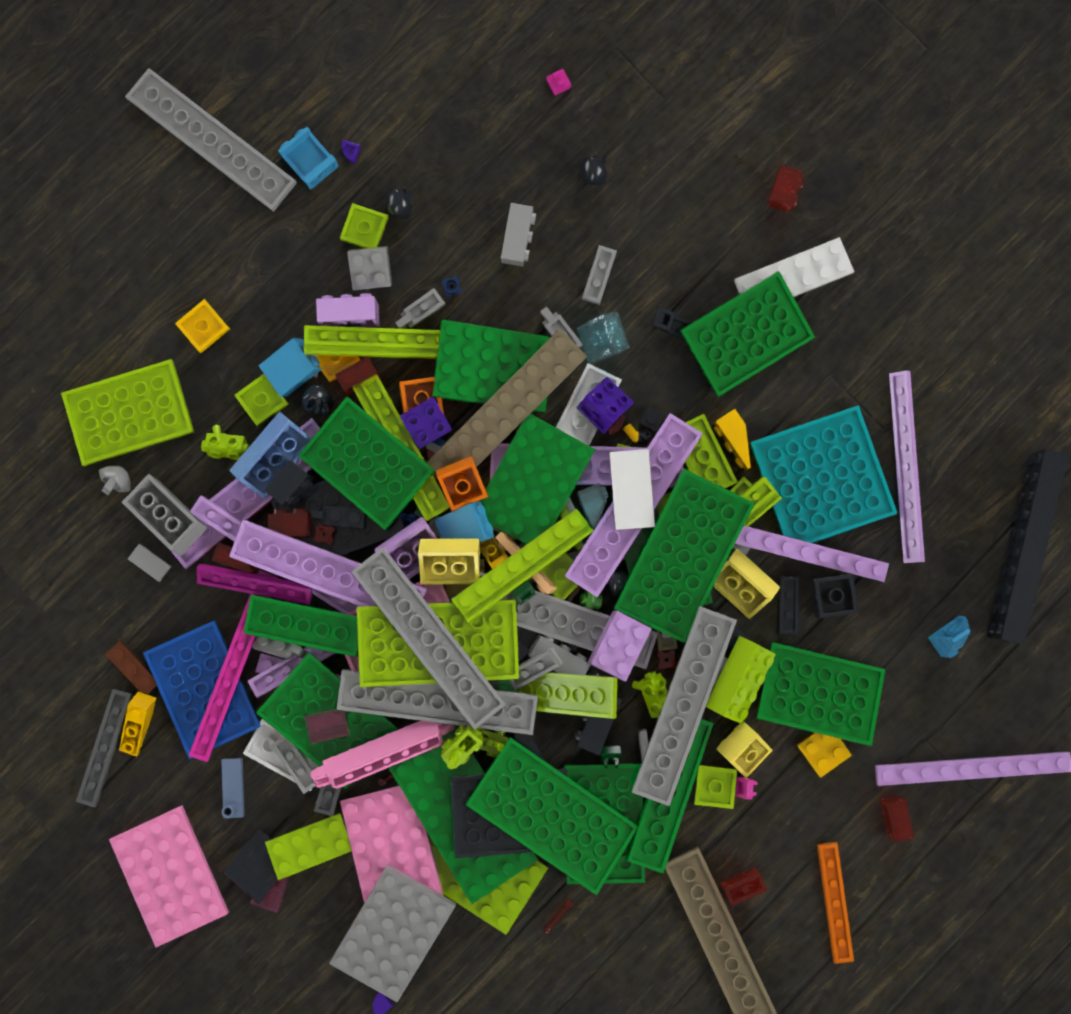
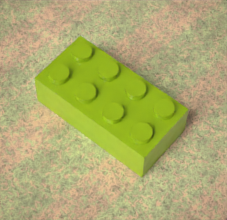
[706,636,776,724]

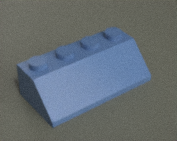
[229,412,312,499]

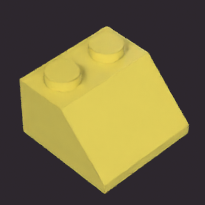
[716,721,773,778]

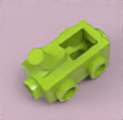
[201,425,250,460]
[632,671,667,718]
[441,723,483,769]
[467,728,508,758]

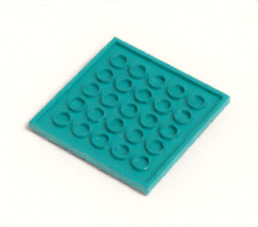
[750,405,898,543]

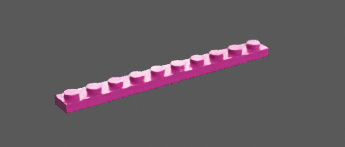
[189,570,278,762]

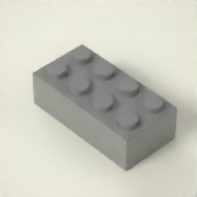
[122,474,208,556]

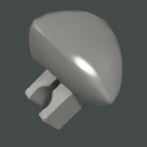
[99,466,131,495]

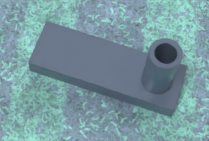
[221,758,245,818]

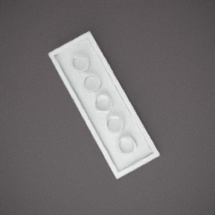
[734,237,854,297]

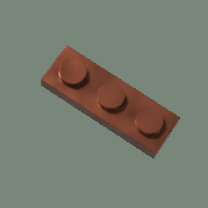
[105,641,157,695]

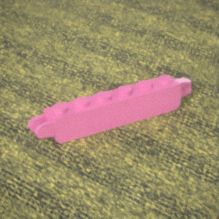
[310,721,454,789]

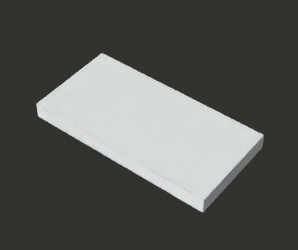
[556,363,622,445]
[610,449,655,530]
[243,719,319,791]

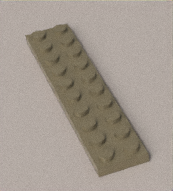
[426,328,587,479]
[665,847,777,1014]

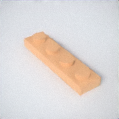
[495,532,557,594]

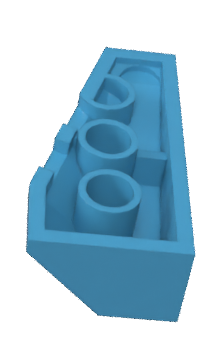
[928,616,970,658]

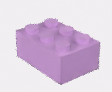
[316,294,380,328]
[374,516,438,579]
[587,611,652,682]

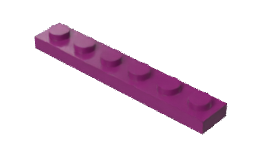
[197,563,312,605]

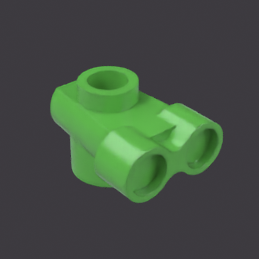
[580,590,602,610]

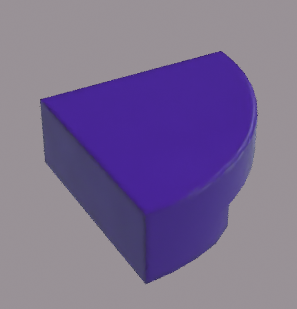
[342,139,361,164]
[373,992,393,1014]

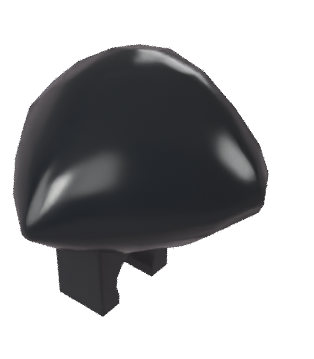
[579,155,607,186]
[385,188,414,219]
[301,385,334,416]
[603,567,629,598]

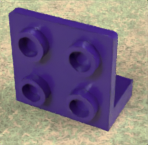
[576,377,634,434]
[400,397,452,449]

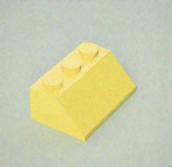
[418,539,480,584]
[713,548,780,619]

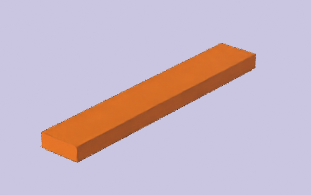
[817,842,854,964]

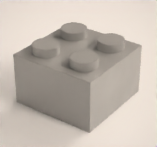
[347,246,392,290]

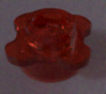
[314,524,335,544]
[657,650,677,670]

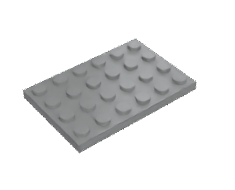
[329,864,456,1002]

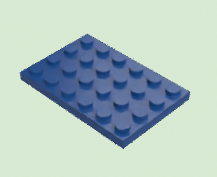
[143,620,261,759]

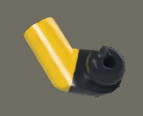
[623,424,651,443]

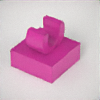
[546,69,571,96]
[735,776,757,799]

